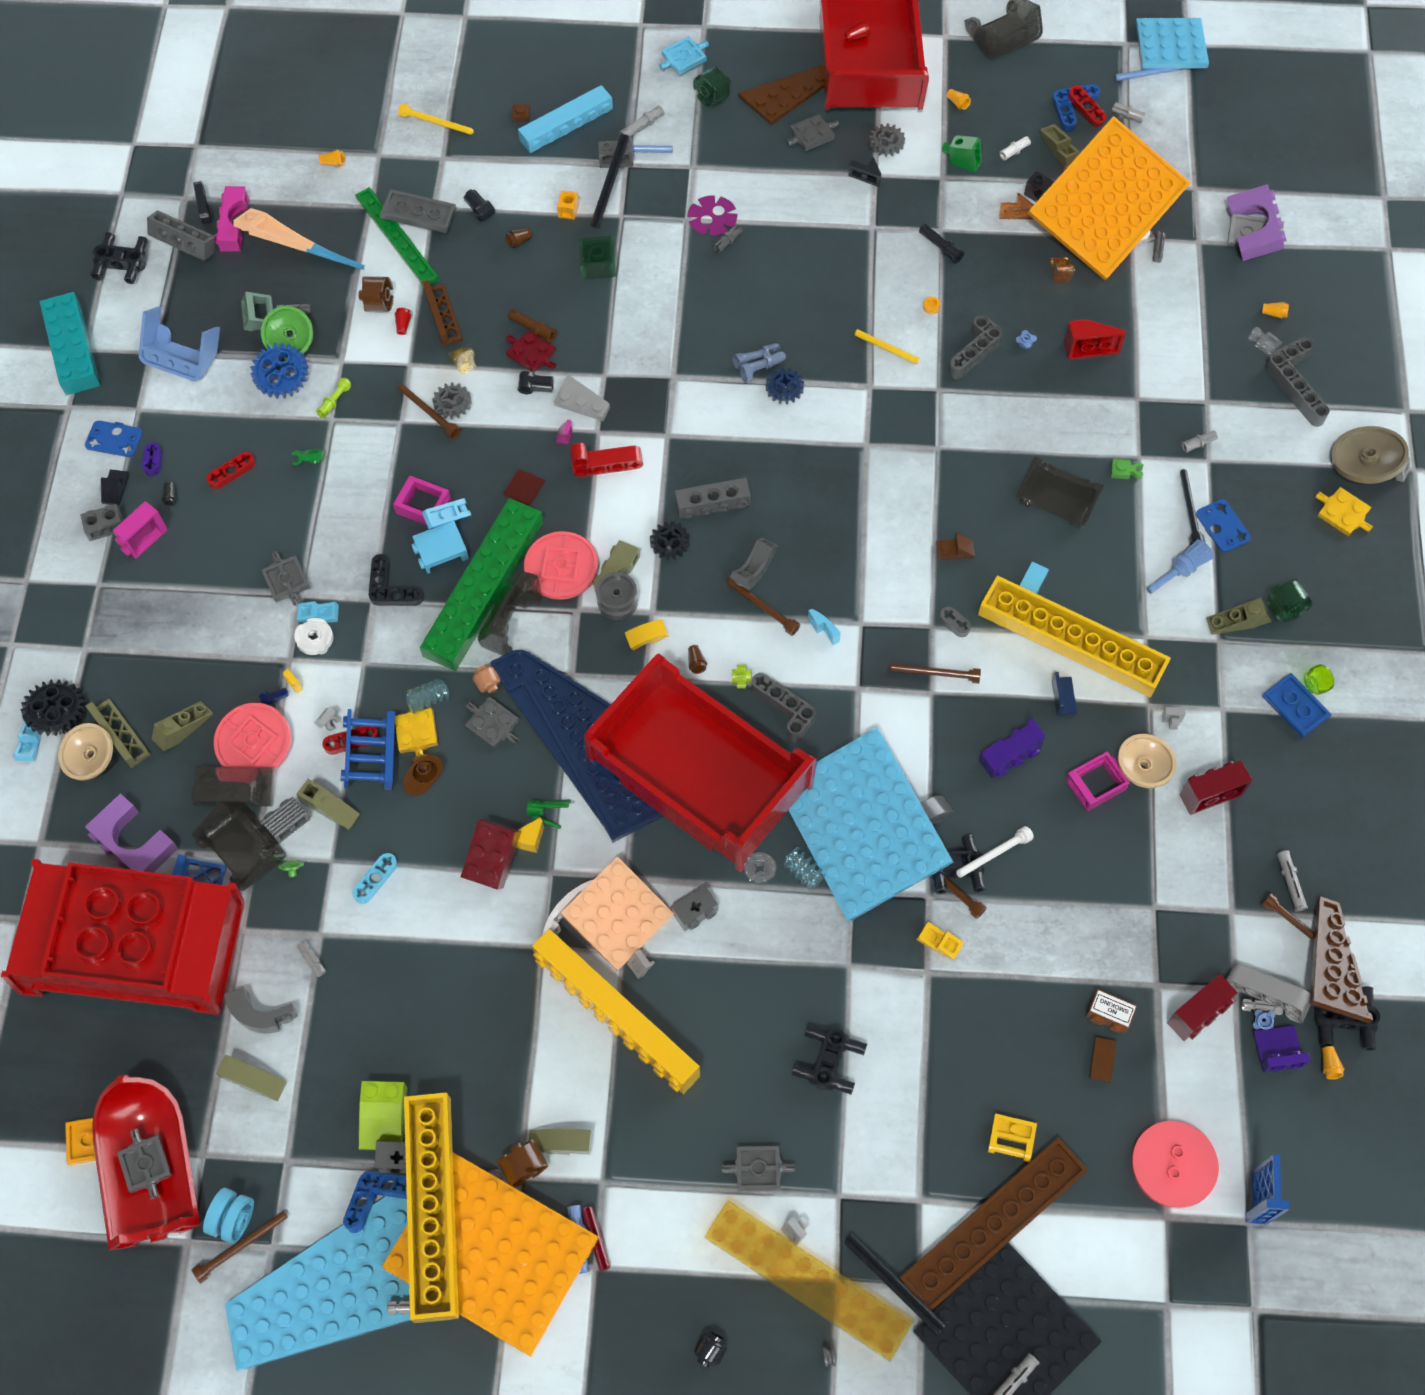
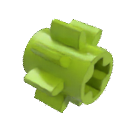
[732,664,751,688]

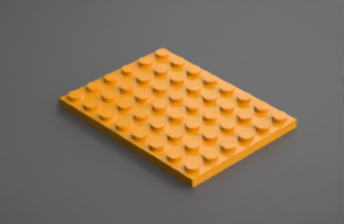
[1027,116,1191,281]
[382,1153,599,1357]

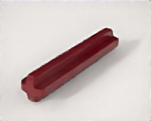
[582,1206,610,1271]

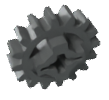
[869,123,905,157]
[432,382,472,419]

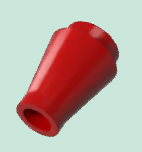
[844,21,870,42]
[394,308,412,335]

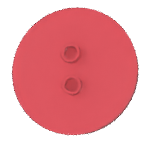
[524,531,598,600]
[214,703,292,779]
[1131,1121,1219,1209]

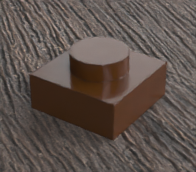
[512,104,530,122]

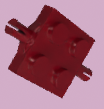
[506,330,556,373]

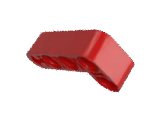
[570,443,643,477]

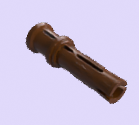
[508,308,557,343]

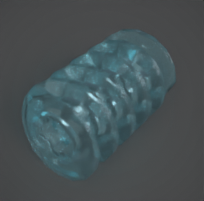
[406,679,449,714]
[783,846,826,891]

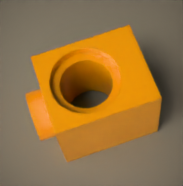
[557,191,579,220]

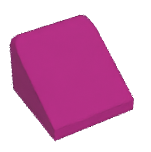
[556,419,573,444]

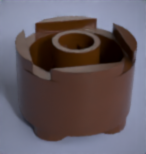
[358,276,394,312]
[497,1139,548,1188]

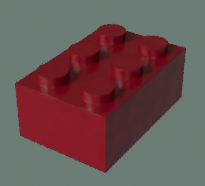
[1180,760,1252,815]
[460,819,521,890]
[1167,974,1238,1041]

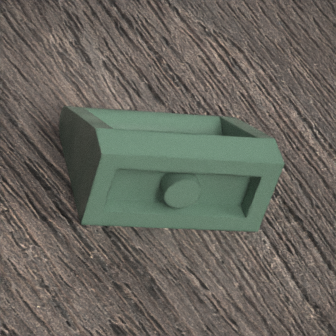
[241,292,273,331]

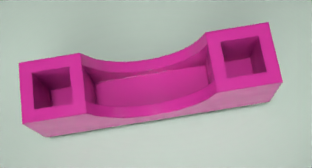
[215,186,249,251]

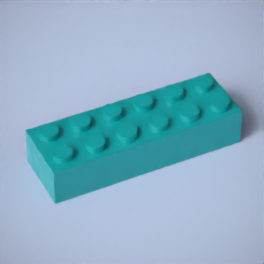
[39,292,100,396]

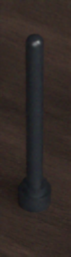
[1180,469,1205,545]

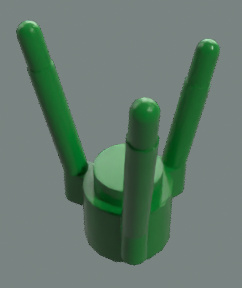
[527,800,571,829]

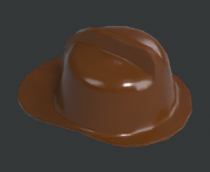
[403,753,443,796]

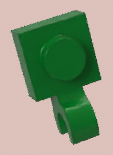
[291,449,325,465]

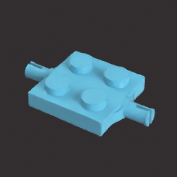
[659,36,709,75]

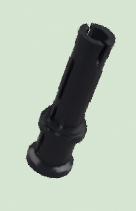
[919,224,965,264]

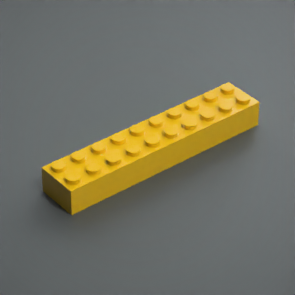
[978,575,1171,698]
[532,929,700,1094]
[404,1093,459,1323]

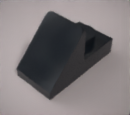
[849,157,882,187]
[101,469,129,506]

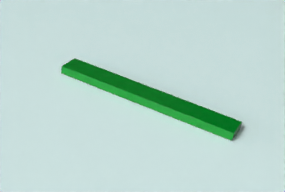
[355,187,439,286]

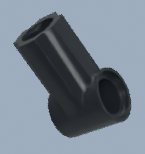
[463,189,495,222]
[517,371,554,395]

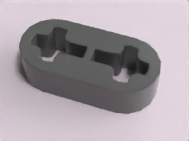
[939,606,971,637]

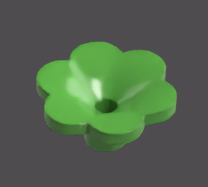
[278,860,304,877]

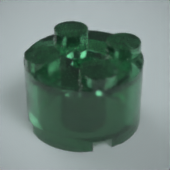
[693,66,731,107]
[1267,578,1313,622]

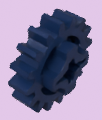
[766,368,804,404]

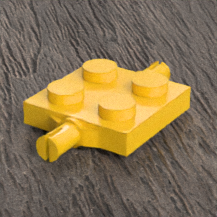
[1315,487,1373,537]
[395,700,438,756]

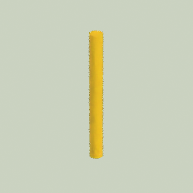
[855,329,920,365]

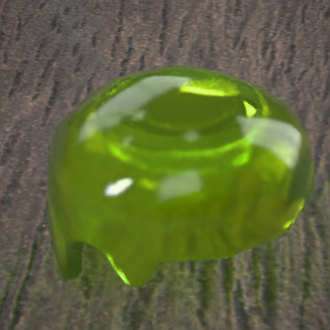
[1304,664,1335,695]

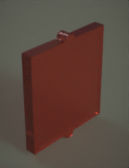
[503,469,545,506]

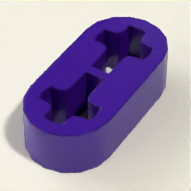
[142,443,162,476]

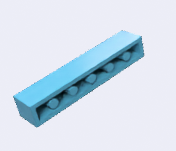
[518,85,613,153]

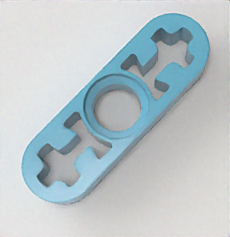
[352,853,398,904]

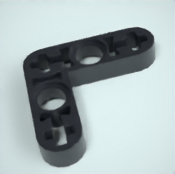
[368,554,424,606]

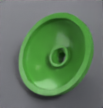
[261,306,314,359]

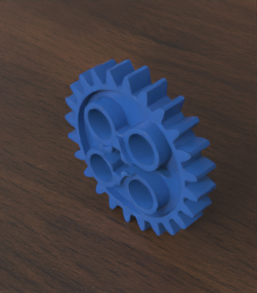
[250,343,309,399]

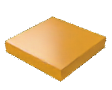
[65,1118,96,1166]

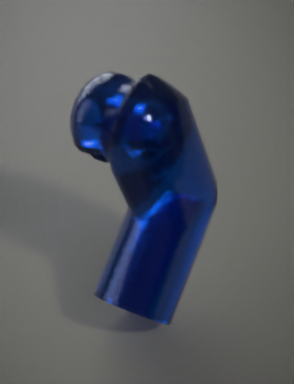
[259,688,289,705]

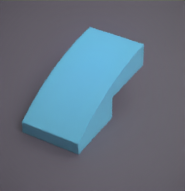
[1019,562,1049,594]
[297,601,339,623]
[808,609,840,645]
[13,722,42,762]

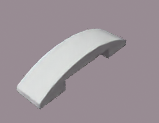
[543,880,593,935]

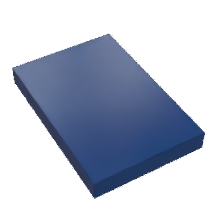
[1262,673,1332,738]

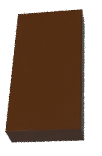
[1089,1037,1117,1083]

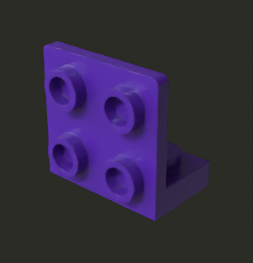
[1253,1026,1311,1073]

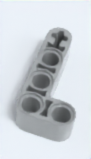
[1226,963,1311,1023]

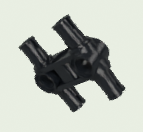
[91,232,148,284]
[929,834,986,895]
[1314,986,1381,1051]
[792,1024,867,1095]

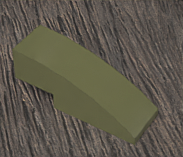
[1040,124,1081,167]
[216,1054,287,1102]
[528,1129,592,1155]

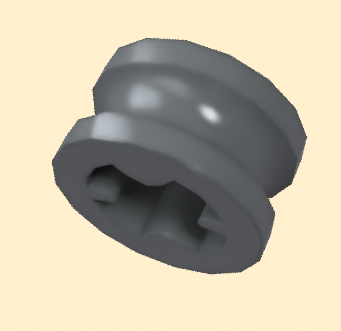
[822,1345,836,1368]

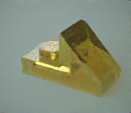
[448,346,476,374]

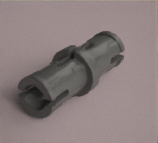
[713,224,743,254]

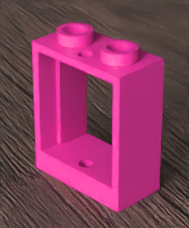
[393,476,452,528]
[113,501,168,559]
[1065,751,1130,812]

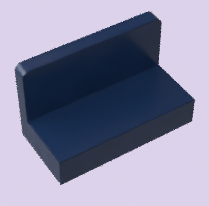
[1051,672,1077,716]

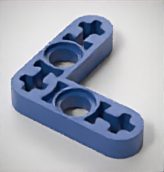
[1052,84,1100,132]
[343,1171,407,1233]

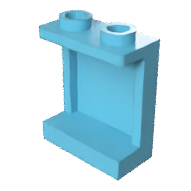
[411,521,469,574]

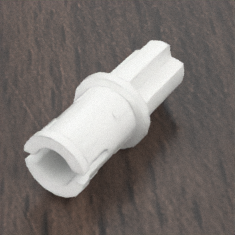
[1000,136,1031,161]

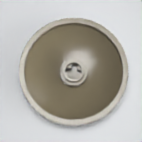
[1332,426,1409,484]

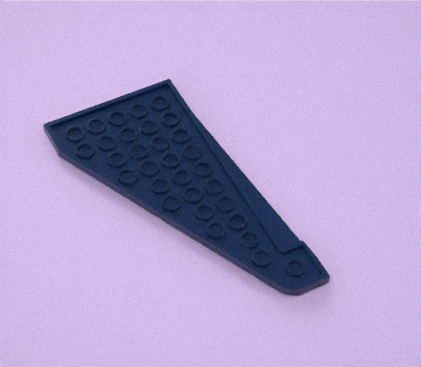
[490,650,664,843]

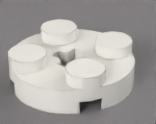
[294,618,333,655]

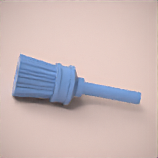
[1147,539,1214,594]

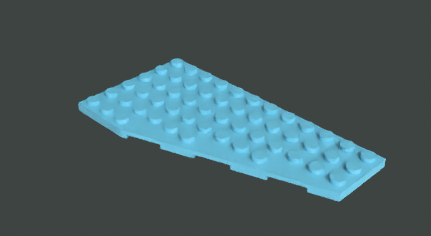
[225,1186,410,1371]

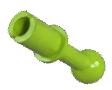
[316,378,351,418]

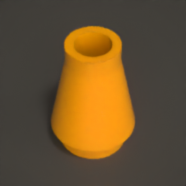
[946,89,971,110]
[319,150,345,167]
[1262,302,1289,319]
[1322,1046,1345,1079]

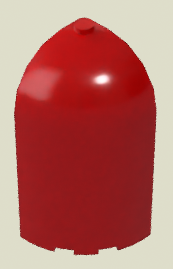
[92,1075,200,1250]

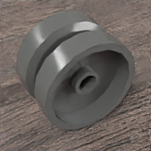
[596,572,638,620]

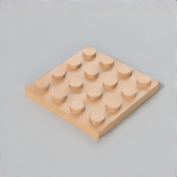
[560,856,674,971]

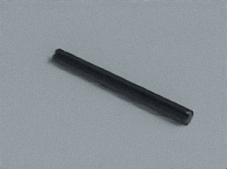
[591,134,629,228]
[844,1234,946,1335]

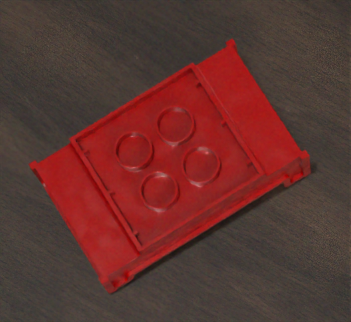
[819,0,929,110]
[584,653,817,872]
[0,859,245,1016]

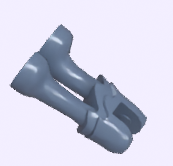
[732,343,786,383]

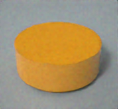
[923,296,941,314]

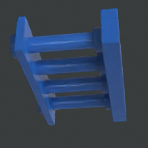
[340,709,395,790]

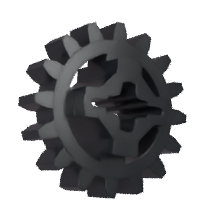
[650,521,690,560]

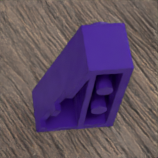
[979,718,1046,779]

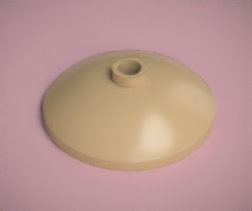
[58,723,113,781]
[1117,734,1177,788]

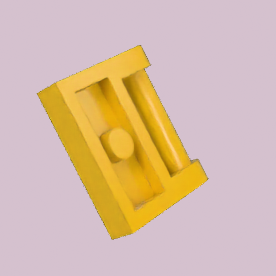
[987,1114,1037,1162]

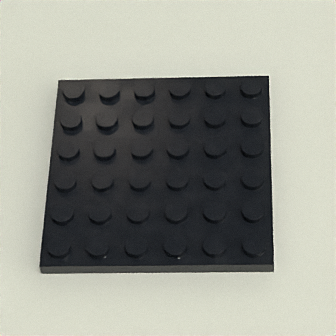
[913,1242,1102,1395]

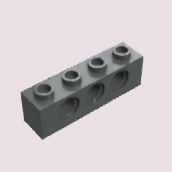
[147,210,215,261]
[675,478,751,518]

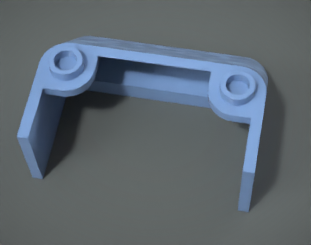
[139,306,220,381]

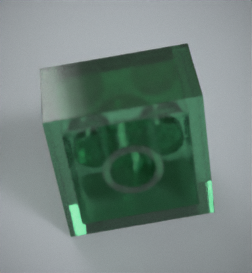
[579,236,616,279]

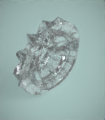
[744,852,776,884]

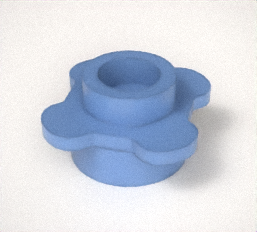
[1016,330,1037,349]
[1252,1009,1275,1030]

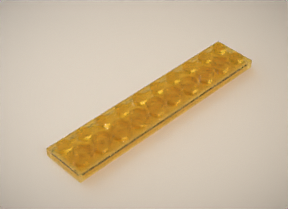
[704,1200,913,1362]

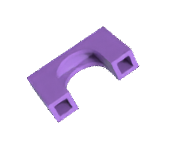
[1227,184,1287,261]
[85,793,179,873]

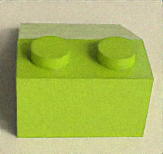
[359,1081,408,1150]

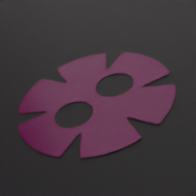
[687,195,738,236]

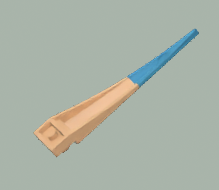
[234,208,364,270]

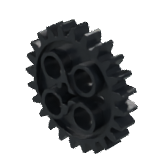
[20,679,86,736]

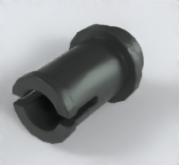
[162,482,177,506]

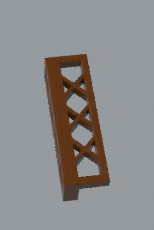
[422,280,463,346]

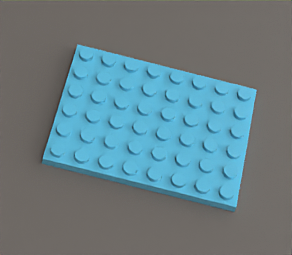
[789,727,954,922]

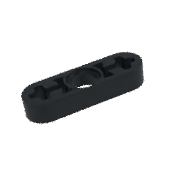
[193,181,211,224]

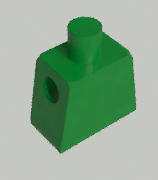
[942,135,982,173]

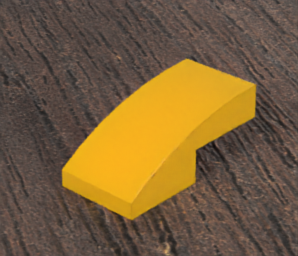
[625,619,669,651]
[916,922,964,960]

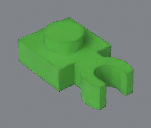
[1111,459,1144,479]

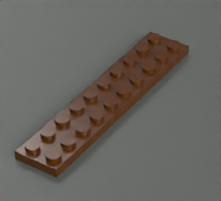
[899,1137,1088,1311]

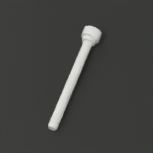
[956,826,1033,878]

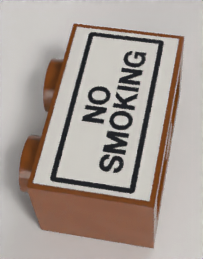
[1086,990,1137,1033]

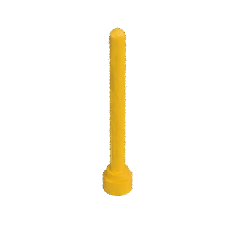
[398,103,474,135]

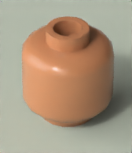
[472,665,501,694]

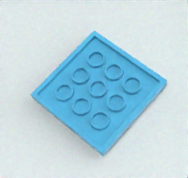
[1135,18,1209,69]

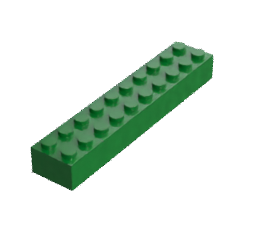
[420,498,544,671]

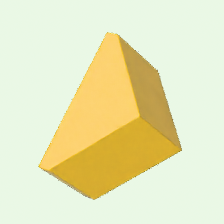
[516,817,544,853]

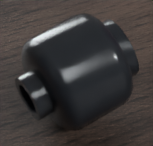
[694,1331,727,1368]

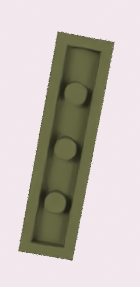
[86,699,151,768]

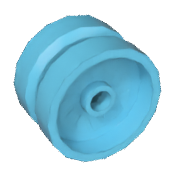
[203,1188,254,1244]

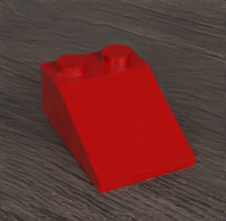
[1063,320,1126,360]

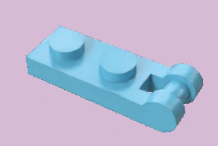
[422,498,472,529]

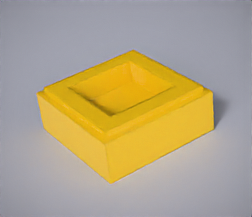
[283,669,303,694]

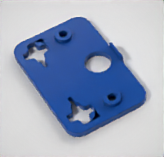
[85,421,143,457]
[1196,499,1251,552]

